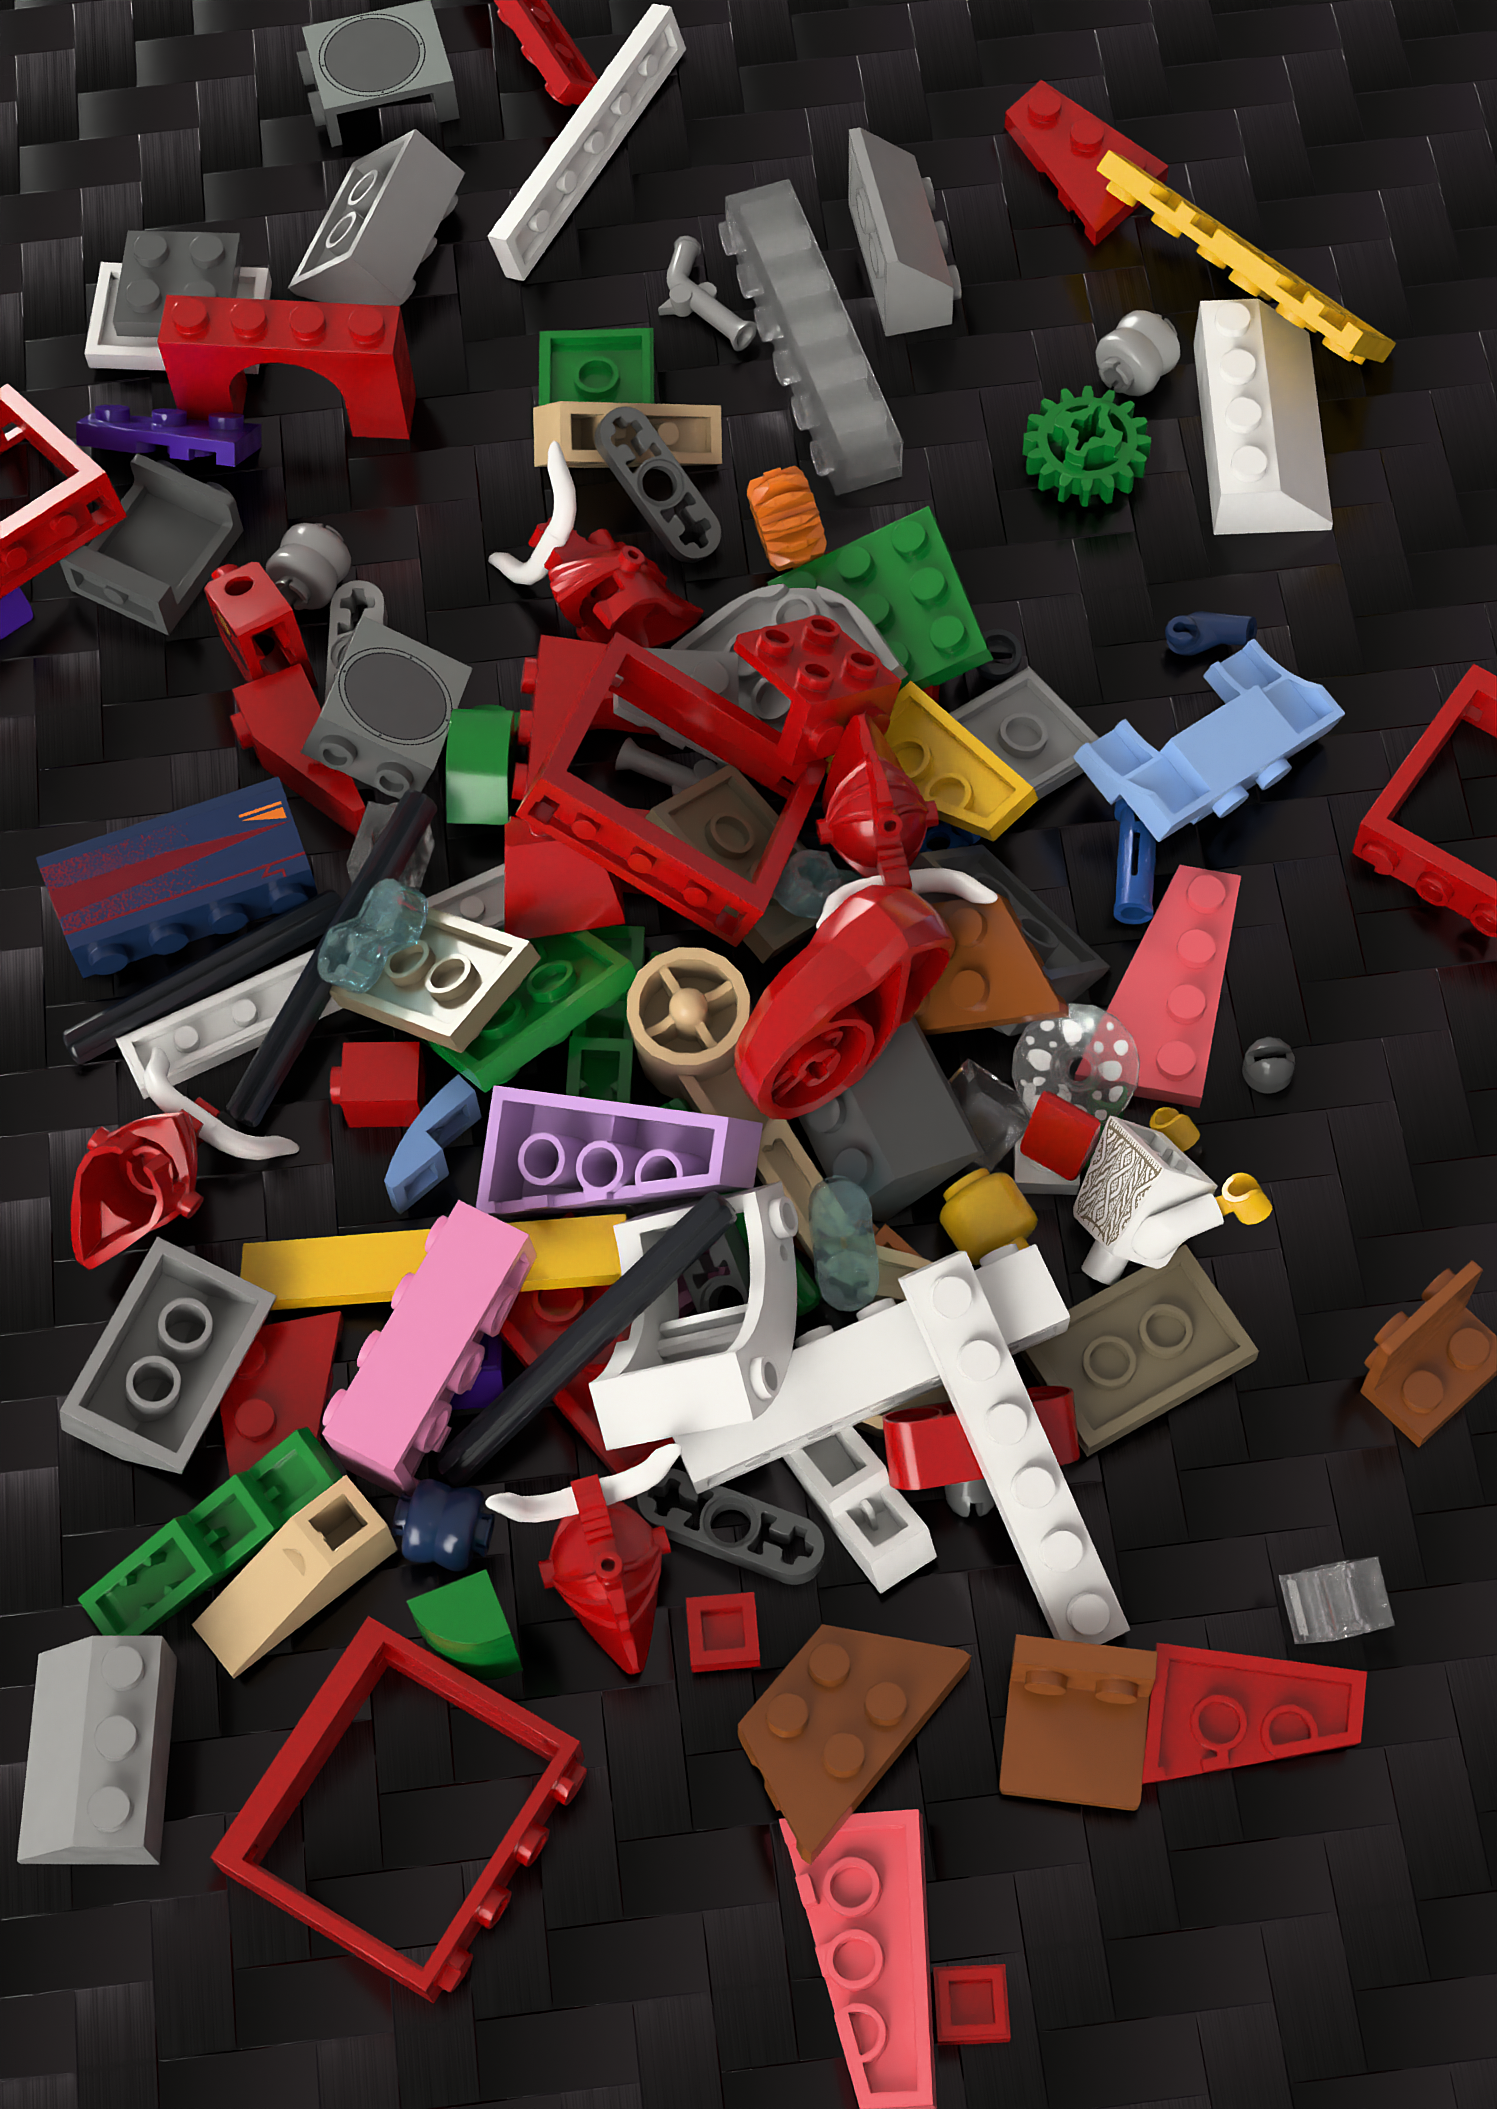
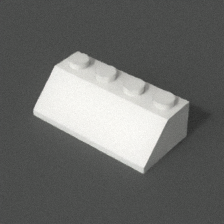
[1194,299,1333,535]

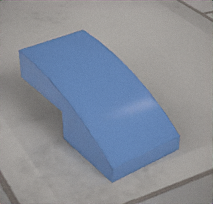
[384,1074,482,1215]

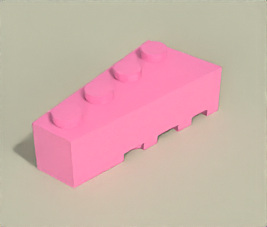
[322,1200,537,1497]

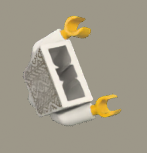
[1073,1107,1272,1285]

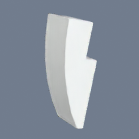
[783,1426,937,1594]

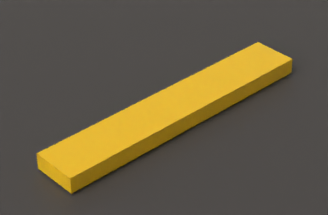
[240,1214,628,1310]

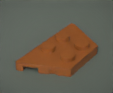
[914,893,1069,1036]
[738,1624,972,1865]

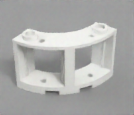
[589,1181,798,1451]

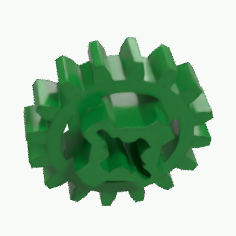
[1022,386,1151,507]

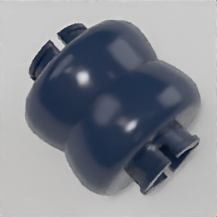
[392,1478,496,1571]

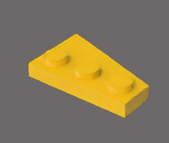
[825,681,1039,842]

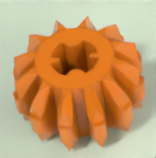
[747,466,827,571]

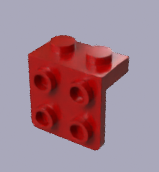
[733,615,902,767]

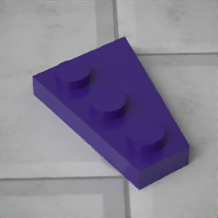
[76,405,262,467]

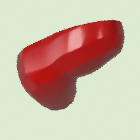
[734,885,955,1119]

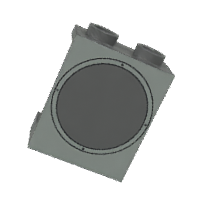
[297,0,460,147]
[300,615,472,800]

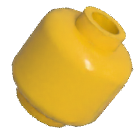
[939,1167,1038,1265]

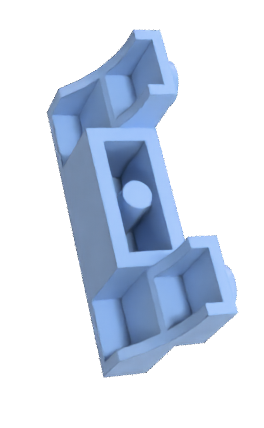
[1073,639,1345,842]

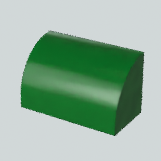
[407,1569,523,1680]

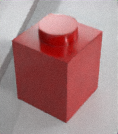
[330,1042,427,1127]

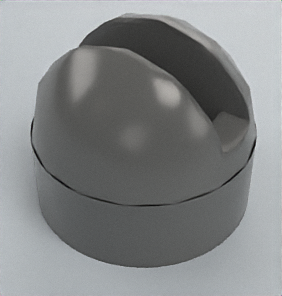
[1242,1037,1295,1093]
[944,1479,996,1517]

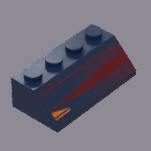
[36,776,318,978]

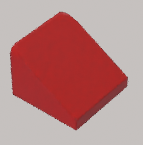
[1020,1090,1101,1181]

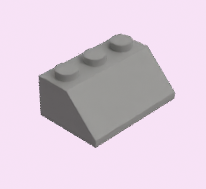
[849,127,961,336]
[288,129,465,306]
[60,1237,277,1474]
[17,1636,177,1865]

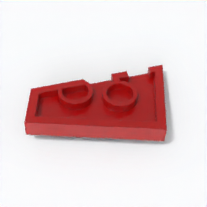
[1004,80,1169,246]
[220,1311,344,1478]
[1142,1643,1367,1785]

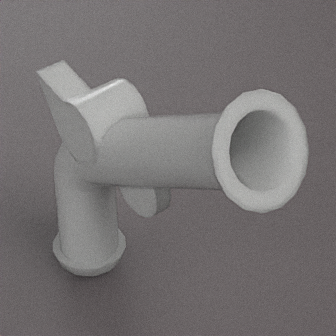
[658,236,757,351]
[615,737,719,796]

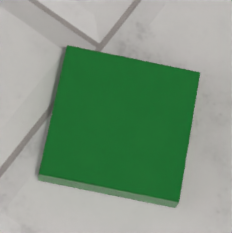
[539,328,655,406]

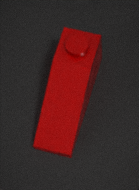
[229,663,373,842]

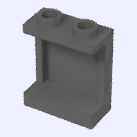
[59,454,244,636]

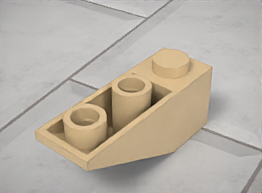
[192,1475,398,1679]

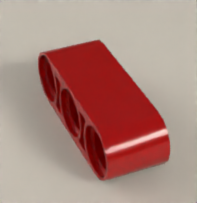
[882,1385,1080,1490]

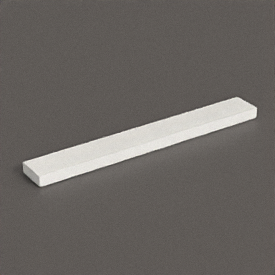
[116,863,505,1099]

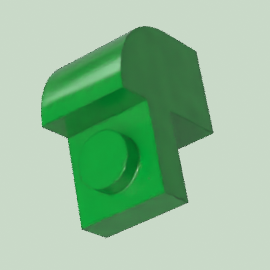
[446,704,519,825]

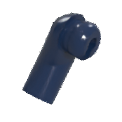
[1165,611,1257,656]

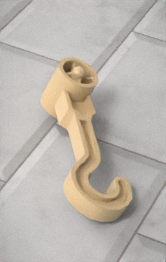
[627,947,951,1438]

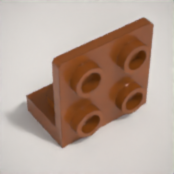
[1360,1260,1497,1447]
[999,1634,1158,1811]

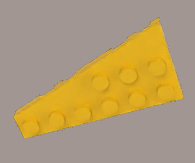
[1096,150,1396,365]

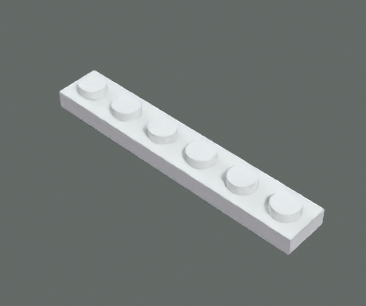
[487,4,686,281]
[898,1251,1130,1645]

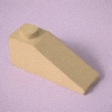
[533,401,722,468]

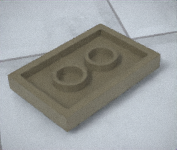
[645,764,840,964]
[329,899,541,1053]
[1019,1244,1259,1457]

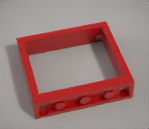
[0,383,127,599]
[515,632,829,947]
[1352,663,1497,937]
[210,1616,587,2004]

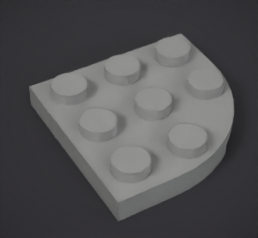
[670,584,908,786]

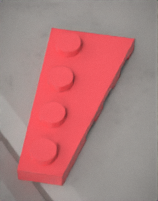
[1073,865,1241,1108]
[779,1809,937,2109]

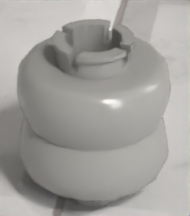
[1095,310,1181,396]
[266,523,351,610]

